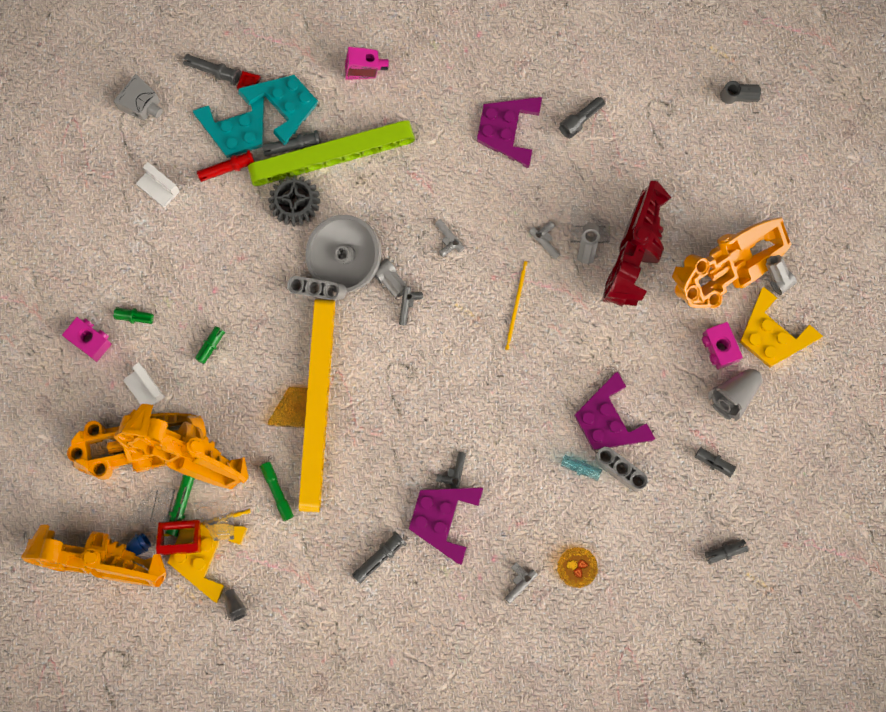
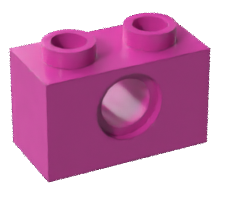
[62,317,112,362]
[702,322,743,370]

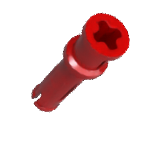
[197,149,255,182]

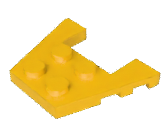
[739,287,823,368]
[167,525,248,603]

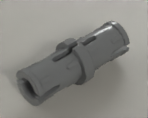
[695,447,736,477]
[705,539,748,565]

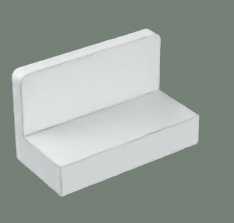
[136,162,180,207]
[123,362,165,406]

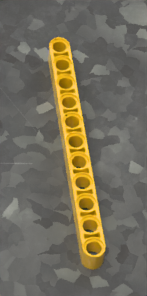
[299,299,335,512]

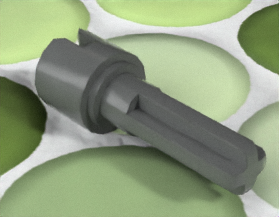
[559,97,605,139]

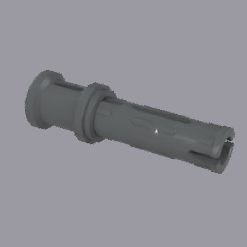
[183,54,240,85]
[262,130,321,156]
[352,531,407,584]

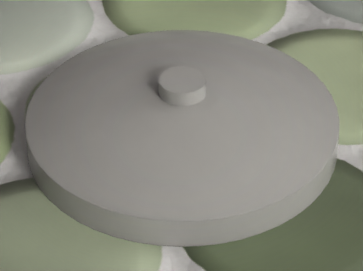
[306,215,381,293]

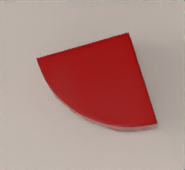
[237,71,261,90]

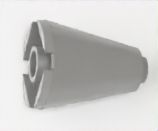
[708,368,762,421]

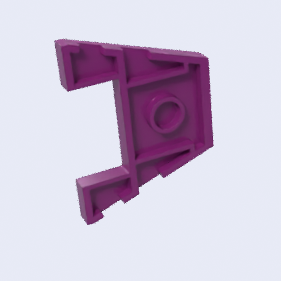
[477,97,542,168]
[574,372,655,451]
[409,488,483,565]

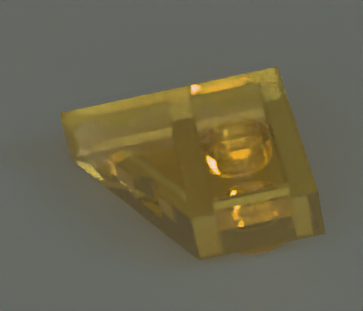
[268,387,308,428]

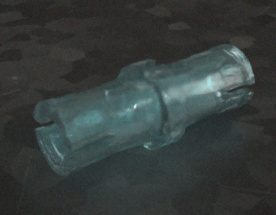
[560,454,602,481]

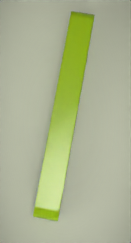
[247,120,415,186]

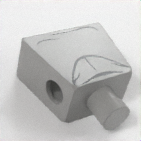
[114,74,163,120]

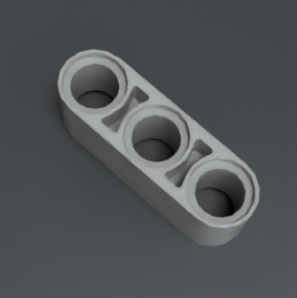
[287,276,347,300]
[595,447,648,492]

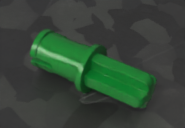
[113,307,154,324]
[195,326,225,364]

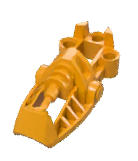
[672,217,791,308]
[114,404,249,490]
[67,413,206,480]
[21,524,167,587]

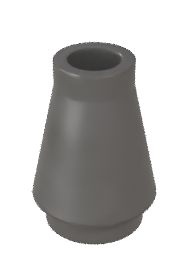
[223,589,247,621]

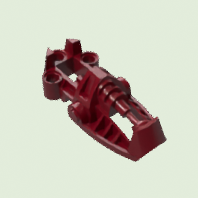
[602,181,671,307]

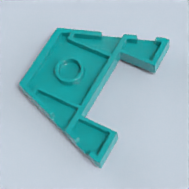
[238,75,318,145]
[193,96,265,158]

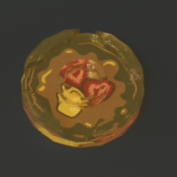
[557,547,598,588]

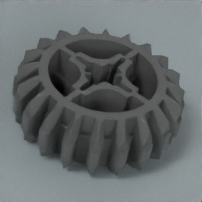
[268,175,321,227]

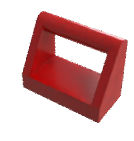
[156,520,201,555]

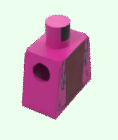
[345,47,389,80]

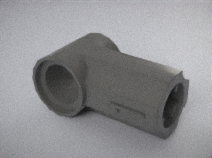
[720,81,761,104]

